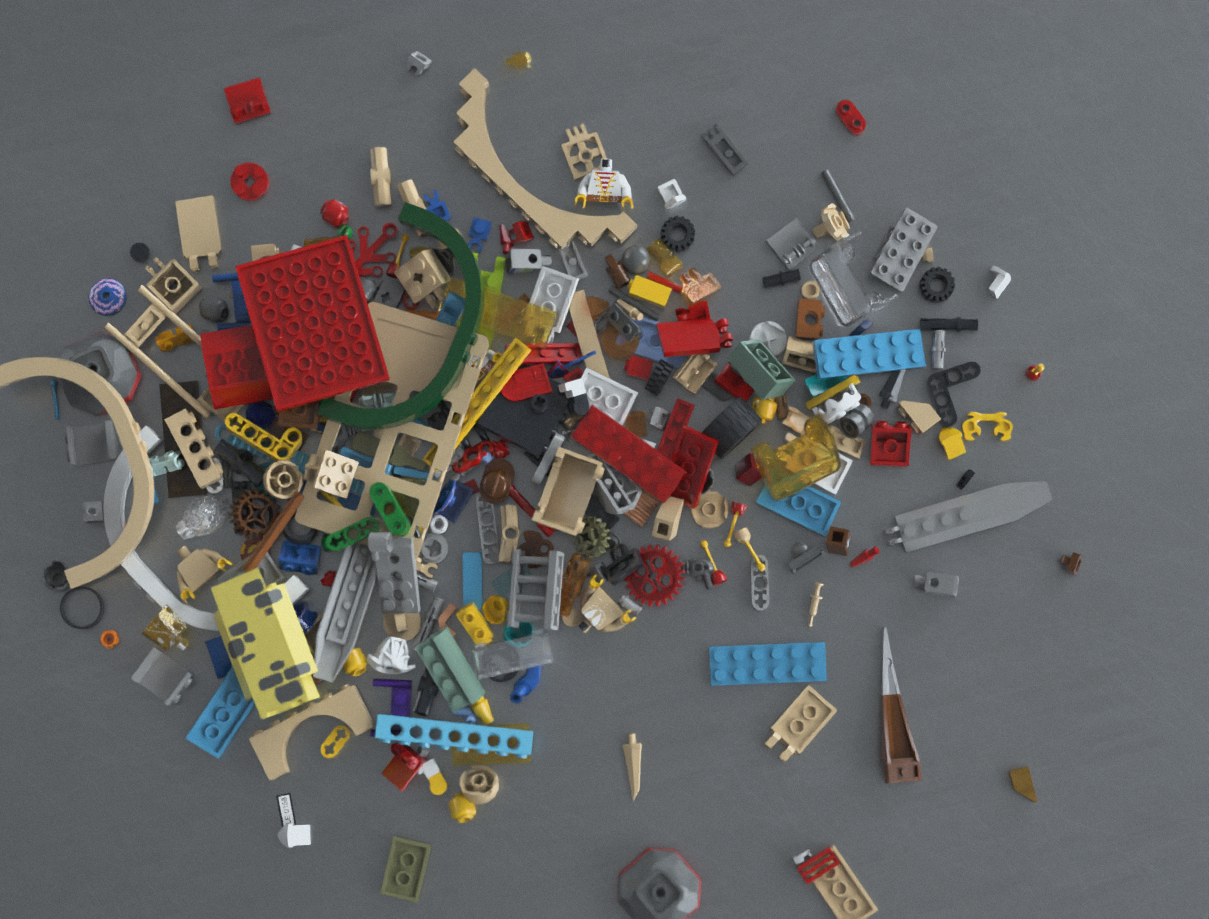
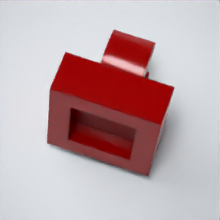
[509,221,534,243]

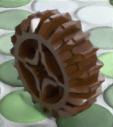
[229,488,280,541]

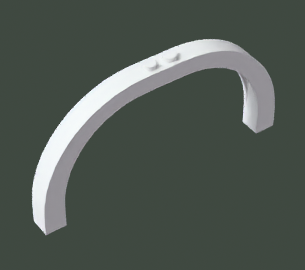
[103,426,310,631]

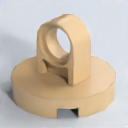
[812,204,850,241]
[383,613,422,642]

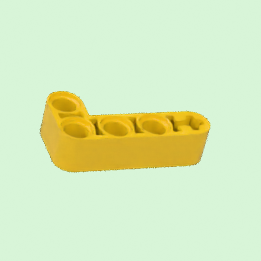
[225,413,302,462]

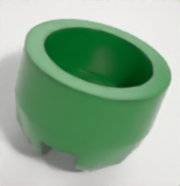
[337,225,353,240]

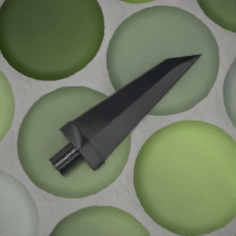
[879,370,905,409]

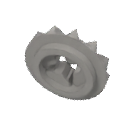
[419,533,448,564]

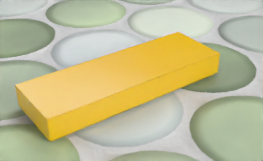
[806,375,861,411]

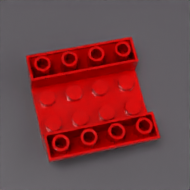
[200,325,273,410]

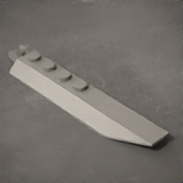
[883,481,1053,552]
[314,541,377,683]

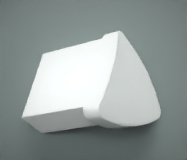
[658,179,686,209]
[988,266,1011,299]
[278,824,310,848]

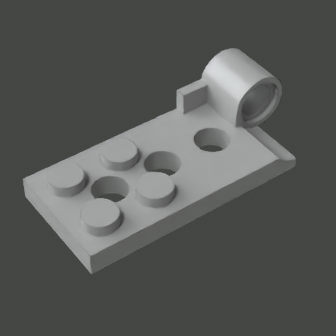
[368,532,421,613]

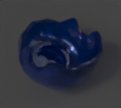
[245,401,275,429]

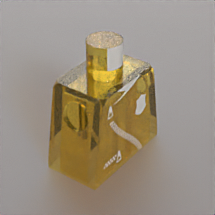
[142,604,190,651]

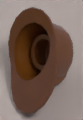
[480,458,515,504]

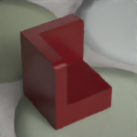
[735,453,766,486]

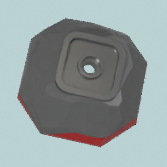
[58,331,142,416]
[617,848,701,919]

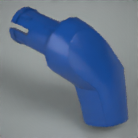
[510,662,541,703]

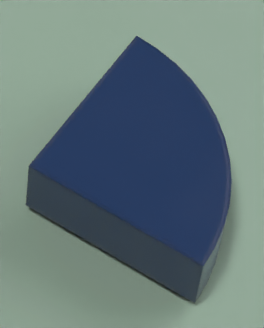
[850,319,873,336]

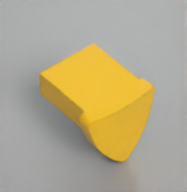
[939,427,966,460]

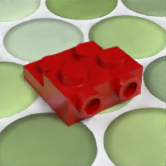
[870,420,912,466]

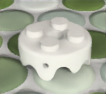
[812,383,861,424]

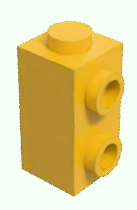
[627,275,672,309]
[456,601,494,647]

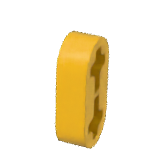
[321,725,351,758]

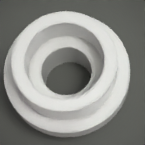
[429,515,448,534]

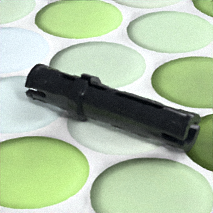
[920,317,978,332]

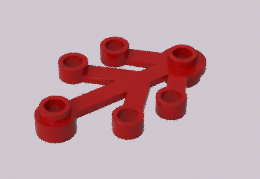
[349,223,398,278]

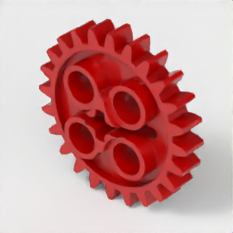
[623,544,686,607]

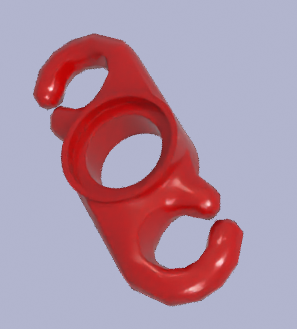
[452,440,494,473]

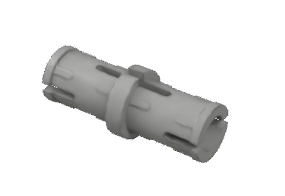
[930,330,946,370]

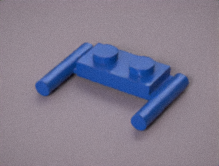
[212,273,252,331]

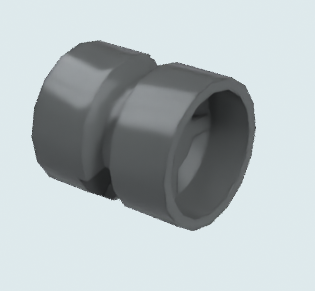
[839,404,874,439]

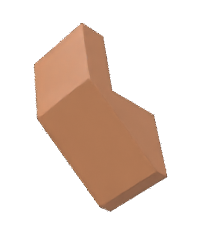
[438,603,457,637]

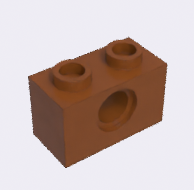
[795,299,825,341]

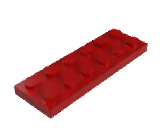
[571,405,687,503]

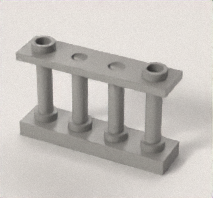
[506,549,564,630]

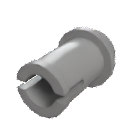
[617,595,642,617]

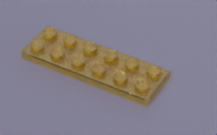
[437,276,558,349]

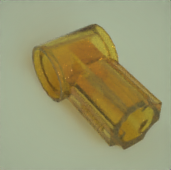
[647,238,684,278]

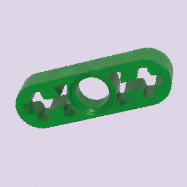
[326,517,380,552]

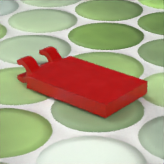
[656,318,733,357]

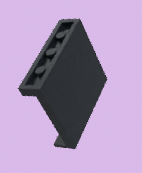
[477,365,569,460]

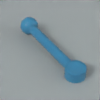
[50,380,60,420]

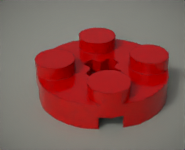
[230,162,269,201]

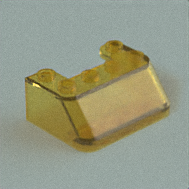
[751,414,841,501]

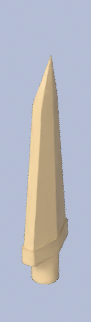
[622,734,642,801]

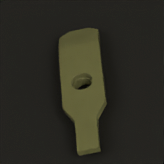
[352,432,426,471]

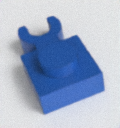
[424,190,451,221]
[468,217,492,253]

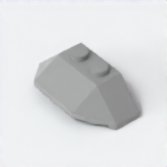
[585,453,642,515]

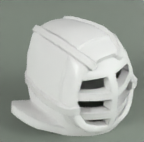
[367,636,416,674]

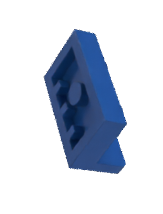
[279,540,321,575]

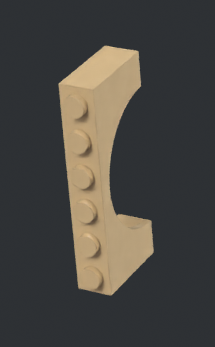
[249,683,376,781]

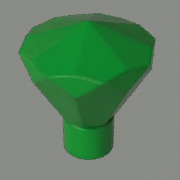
[321,534,342,552]

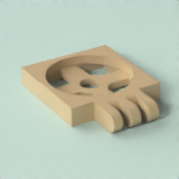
[561,124,607,181]

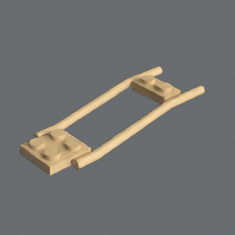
[104,285,245,422]

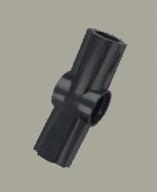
[213,439,265,487]
[413,666,439,717]

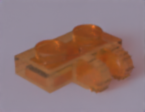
[680,267,722,306]

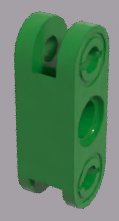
[369,482,410,537]

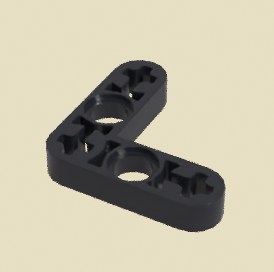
[926,361,981,427]

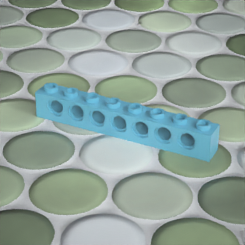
[375,714,534,758]

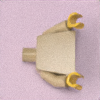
[176,546,232,603]

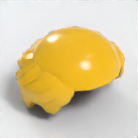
[482,595,509,624]

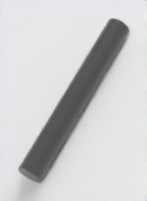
[821,169,855,223]
[608,285,660,321]

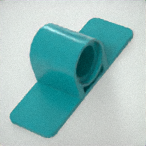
[804,374,847,396]

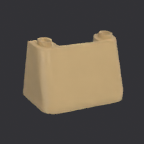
[532,447,605,536]

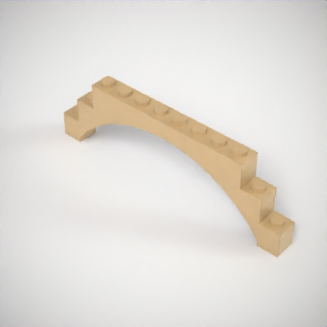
[453,68,637,250]

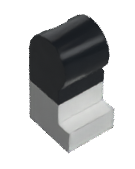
[558,378,589,416]

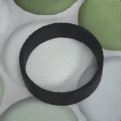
[60,586,104,629]

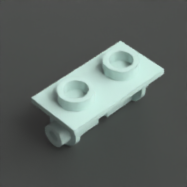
[149,450,184,477]

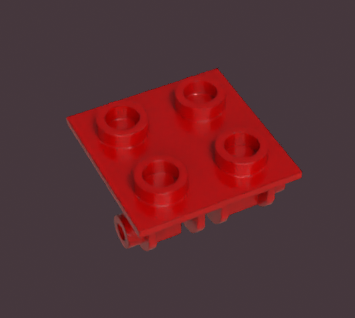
[224,77,271,124]
[381,743,426,791]

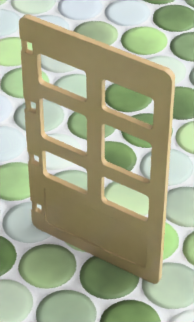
[295,302,489,559]

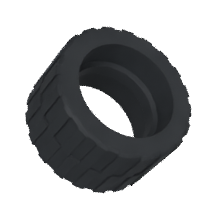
[701,397,762,459]

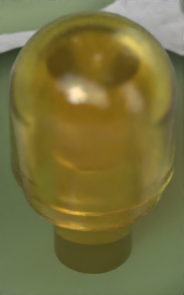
[505,51,532,68]

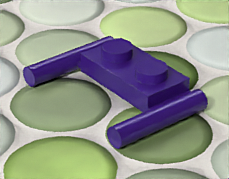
[370,679,412,737]

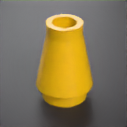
[470,697,494,726]

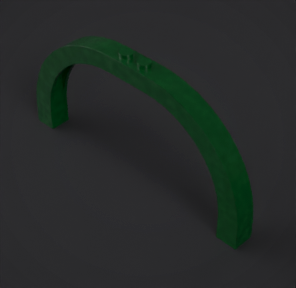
[317,202,485,430]

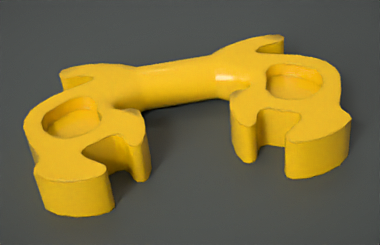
[961,412,1013,441]

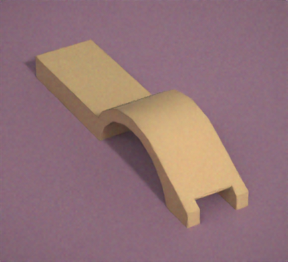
[781,406,867,459]

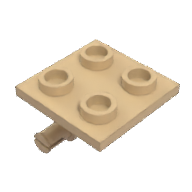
[302,450,358,499]

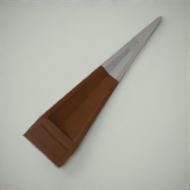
[881,627,922,783]

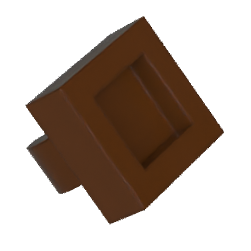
[1060,552,1083,576]

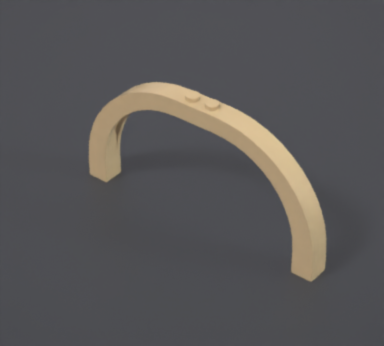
[0,357,154,589]

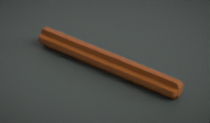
[242,491,304,573]

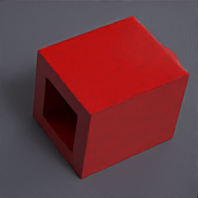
[624,355,653,382]

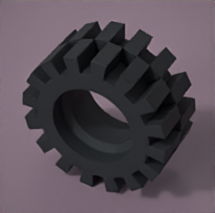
[661,216,695,252]
[919,267,955,303]
[644,359,674,396]

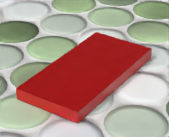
[670,425,719,509]

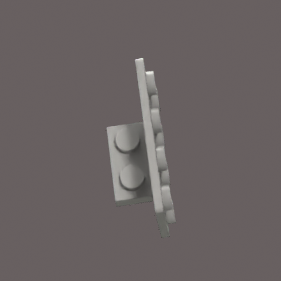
[870,208,938,292]

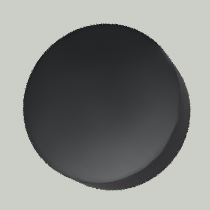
[130,243,150,262]

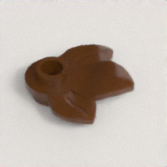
[517,530,554,569]

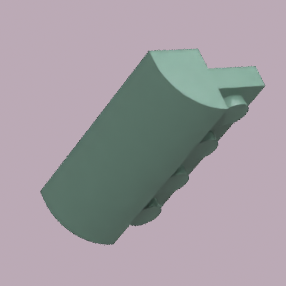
[414,625,486,713]

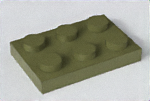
[380,836,432,903]

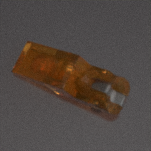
[559,553,591,617]

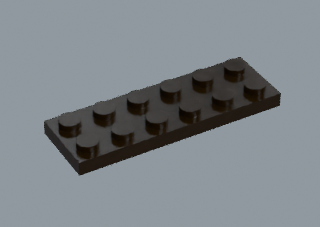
[159,381,208,499]

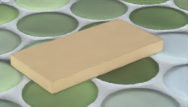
[803,845,878,919]

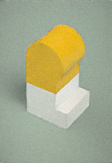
[417,758,448,795]

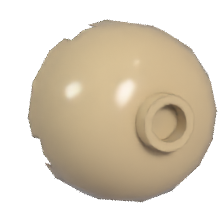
[263,461,303,499]
[459,765,499,804]

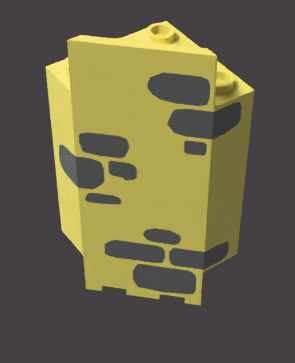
[211,568,319,719]

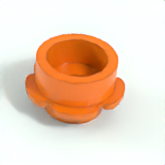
[100,630,119,649]

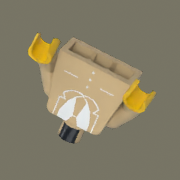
[577,575,636,633]

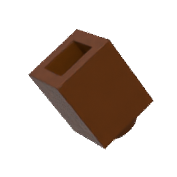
[826,526,852,556]

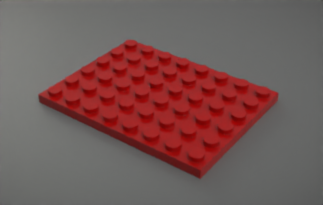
[235,235,390,412]

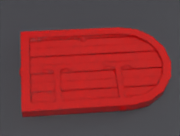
[500,363,552,402]

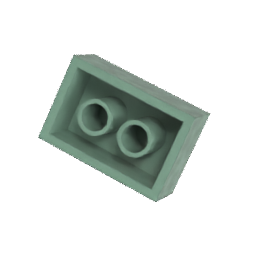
[727,339,796,400]

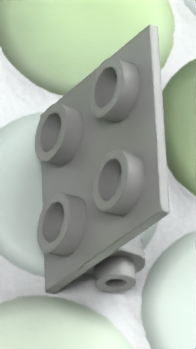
[766,218,819,270]

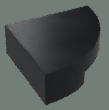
[956,469,975,490]

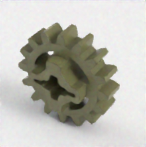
[572,516,611,558]

